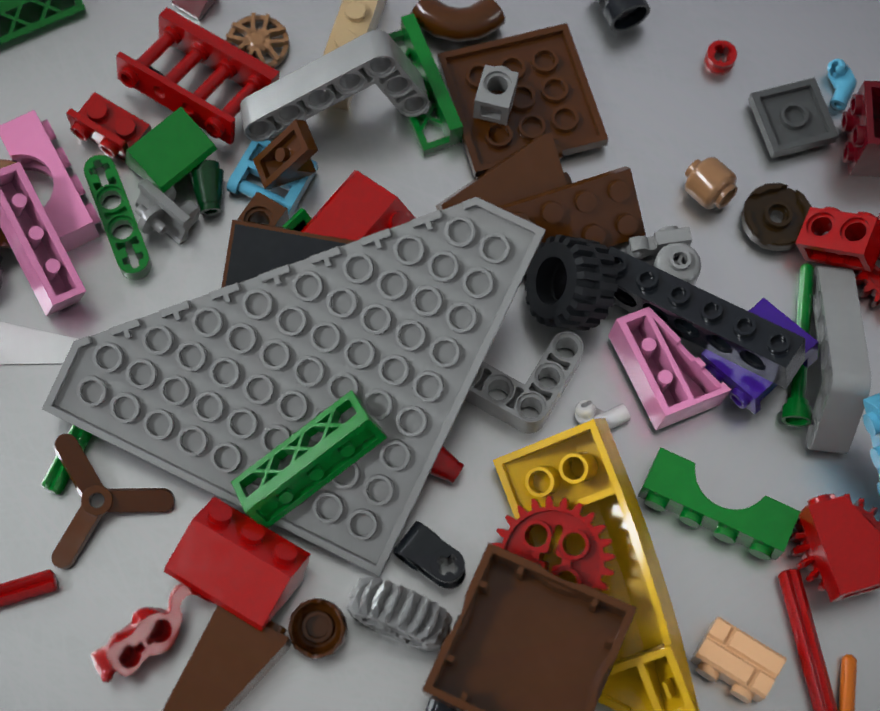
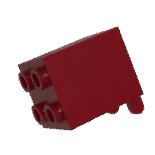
[841,81,880,177]

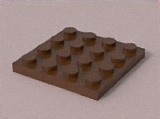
[437,23,608,178]

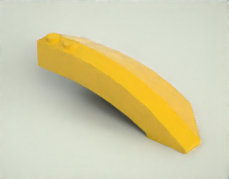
[493,418,699,711]

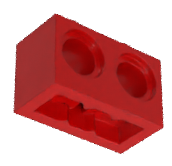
[795,207,880,272]

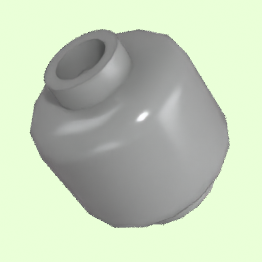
[653,243,701,285]

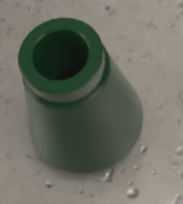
[189,160,224,215]

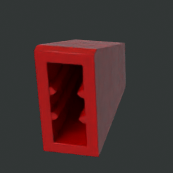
[799,494,880,603]

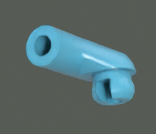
[827,59,857,110]

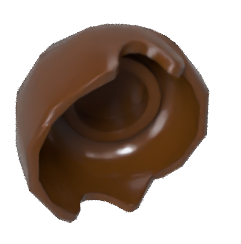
[288,598,348,659]

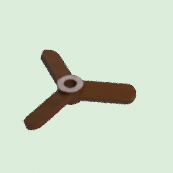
[52,434,174,569]

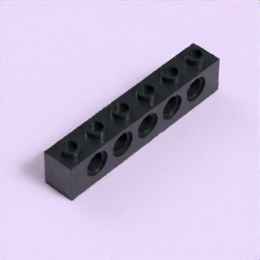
[608,246,805,389]

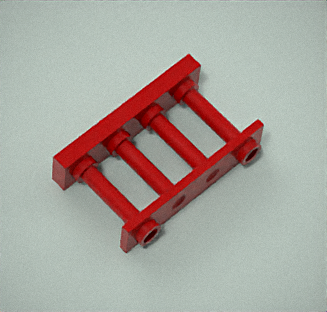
[116,7,280,145]

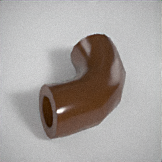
[411,0,505,42]

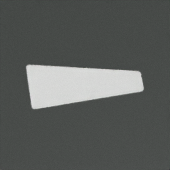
[0,322,78,365]

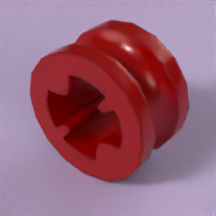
[704,40,737,75]

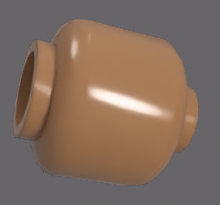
[685,157,738,209]

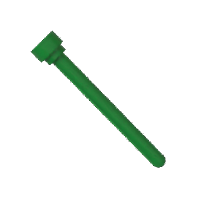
[781,263,814,427]

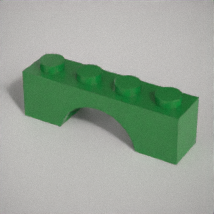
[638,447,801,560]

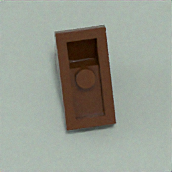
[253,119,318,190]

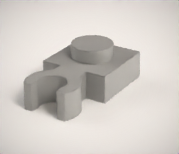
[626,226,693,259]

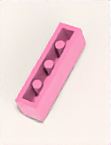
[0,161,86,316]

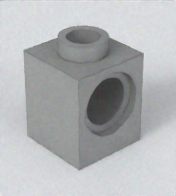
[473,65,519,125]

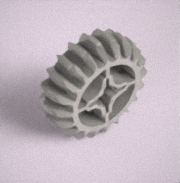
[347,576,452,651]

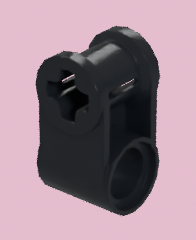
[393,521,466,589]

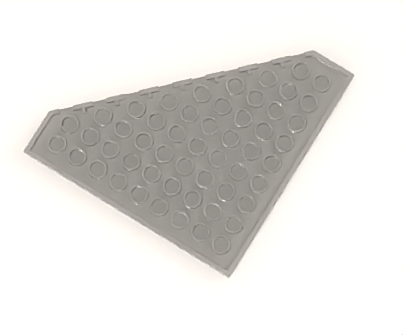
[42,197,546,576]

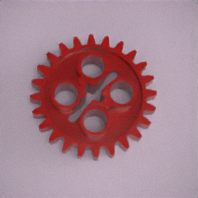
[491,496,616,590]

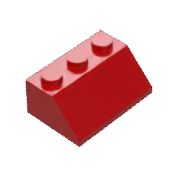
[301,170,415,240]
[164,496,311,631]

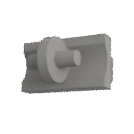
[135,179,200,244]

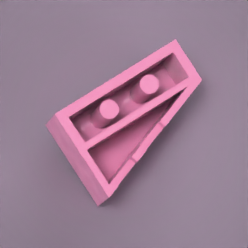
[608,307,731,430]

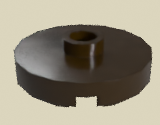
[741,183,811,251]

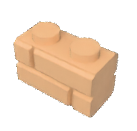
[690,616,787,704]

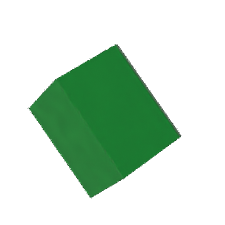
[125,107,217,193]

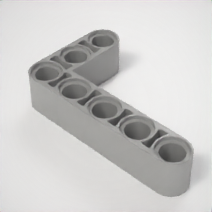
[240,30,430,142]
[807,266,871,454]
[465,331,584,433]

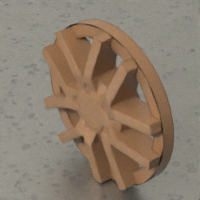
[226,13,289,68]

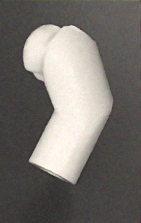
[575,400,631,430]

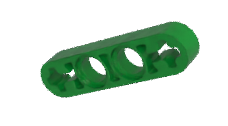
[84,155,152,280]

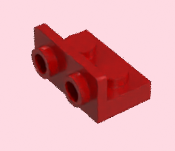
[66,92,152,161]

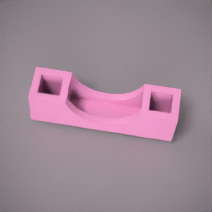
[0,110,101,252]

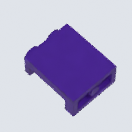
[701,298,818,414]

